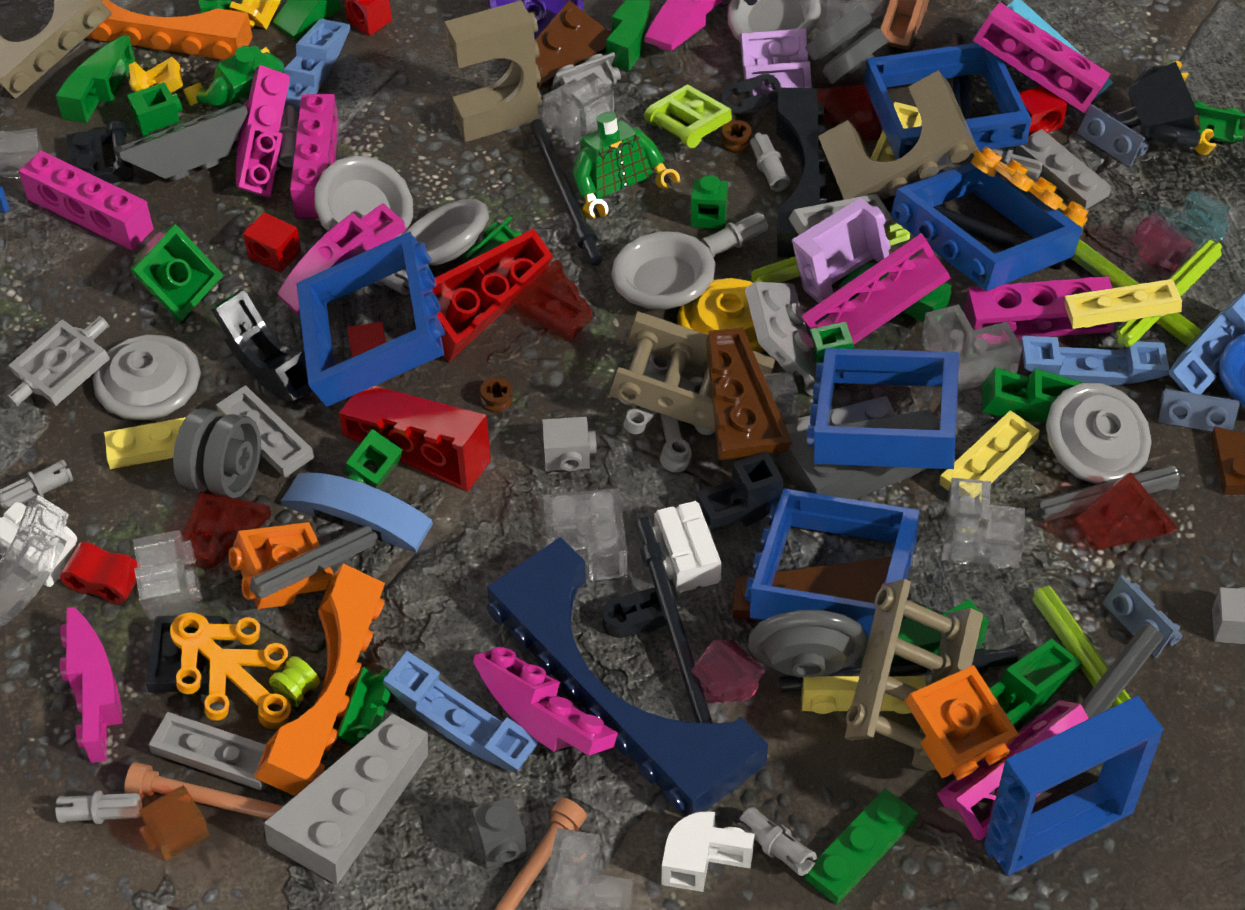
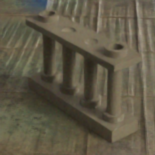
[609,311,775,432]
[844,579,983,771]

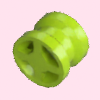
[269,656,320,707]

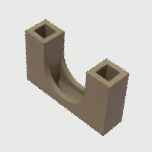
[0,0,112,99]
[444,0,542,142]
[818,70,979,201]

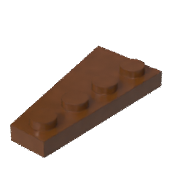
[706,327,792,460]
[732,557,892,620]

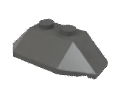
[113,102,248,181]

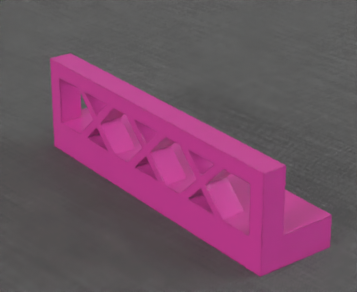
[801,233,951,344]
[937,700,1089,840]

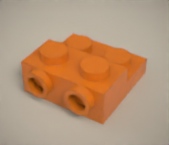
[229,522,334,610]
[904,665,1019,780]

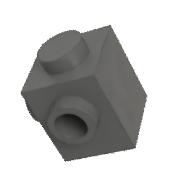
[467,797,527,868]

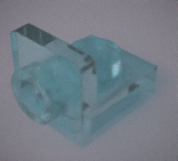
[1180,190,1230,244]

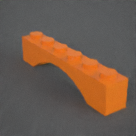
[85,0,253,60]
[254,563,385,796]

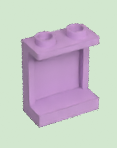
[792,197,891,303]

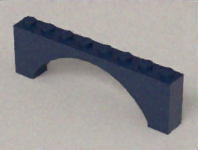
[487,537,768,816]

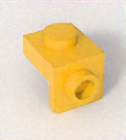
[229,0,281,30]
[129,57,183,94]

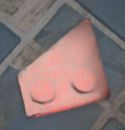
[817,85,882,141]
[514,260,592,341]
[1071,472,1178,551]
[174,492,271,568]

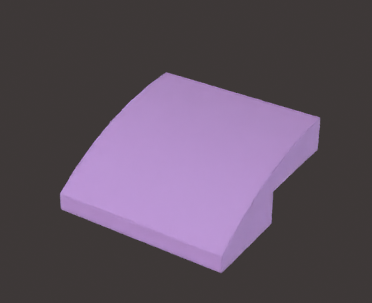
[740,28,812,98]

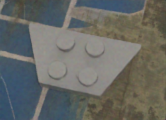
[745,282,817,396]

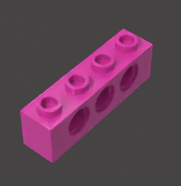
[973,2,1110,113]
[290,94,339,219]
[19,150,154,251]
[964,276,1115,343]

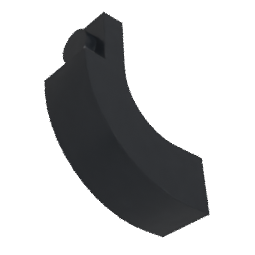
[211,289,311,401]

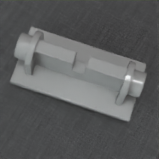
[551,52,621,102]

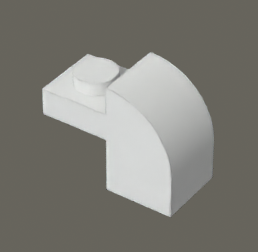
[661,811,754,892]

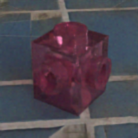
[1131,213,1196,271]
[691,640,765,703]

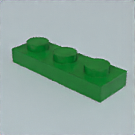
[804,788,918,905]

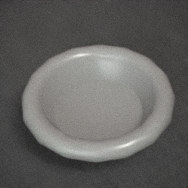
[728,0,821,42]
[315,155,413,238]
[404,199,489,266]
[611,231,716,309]
[92,334,201,421]
[1046,383,1152,485]

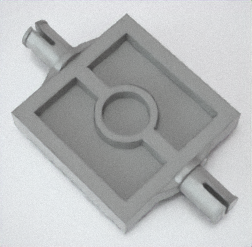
[6,316,110,407]

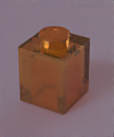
[138,785,210,861]

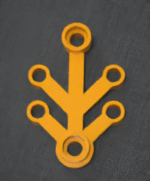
[970,146,1089,227]
[170,613,291,730]

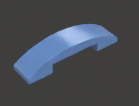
[1168,291,1245,394]
[1020,336,1170,385]
[281,473,433,553]
[383,651,539,773]

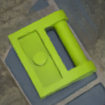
[644,84,732,148]

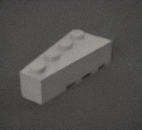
[264,714,428,885]

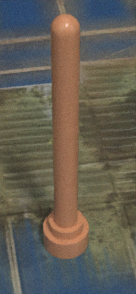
[124,762,283,819]
[494,797,587,910]

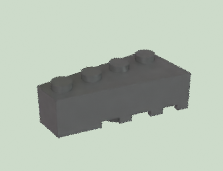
[778,409,940,500]

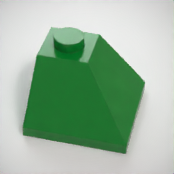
[130,224,223,322]

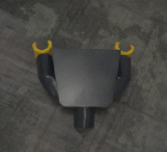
[1114,61,1217,155]

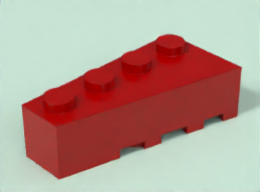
[410,228,553,363]
[339,386,491,492]

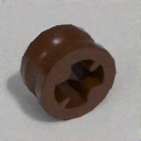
[721,120,752,153]
[480,377,513,413]

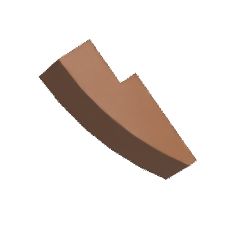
[881,0,929,50]

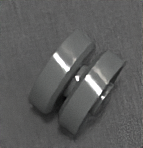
[805,4,889,84]
[173,408,261,498]

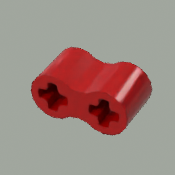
[59,542,143,605]

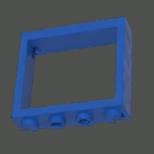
[864,43,1031,160]
[891,163,1083,291]
[296,231,445,407]
[807,348,959,469]
[744,488,920,636]
[984,695,1164,876]

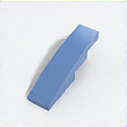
[284,19,350,112]

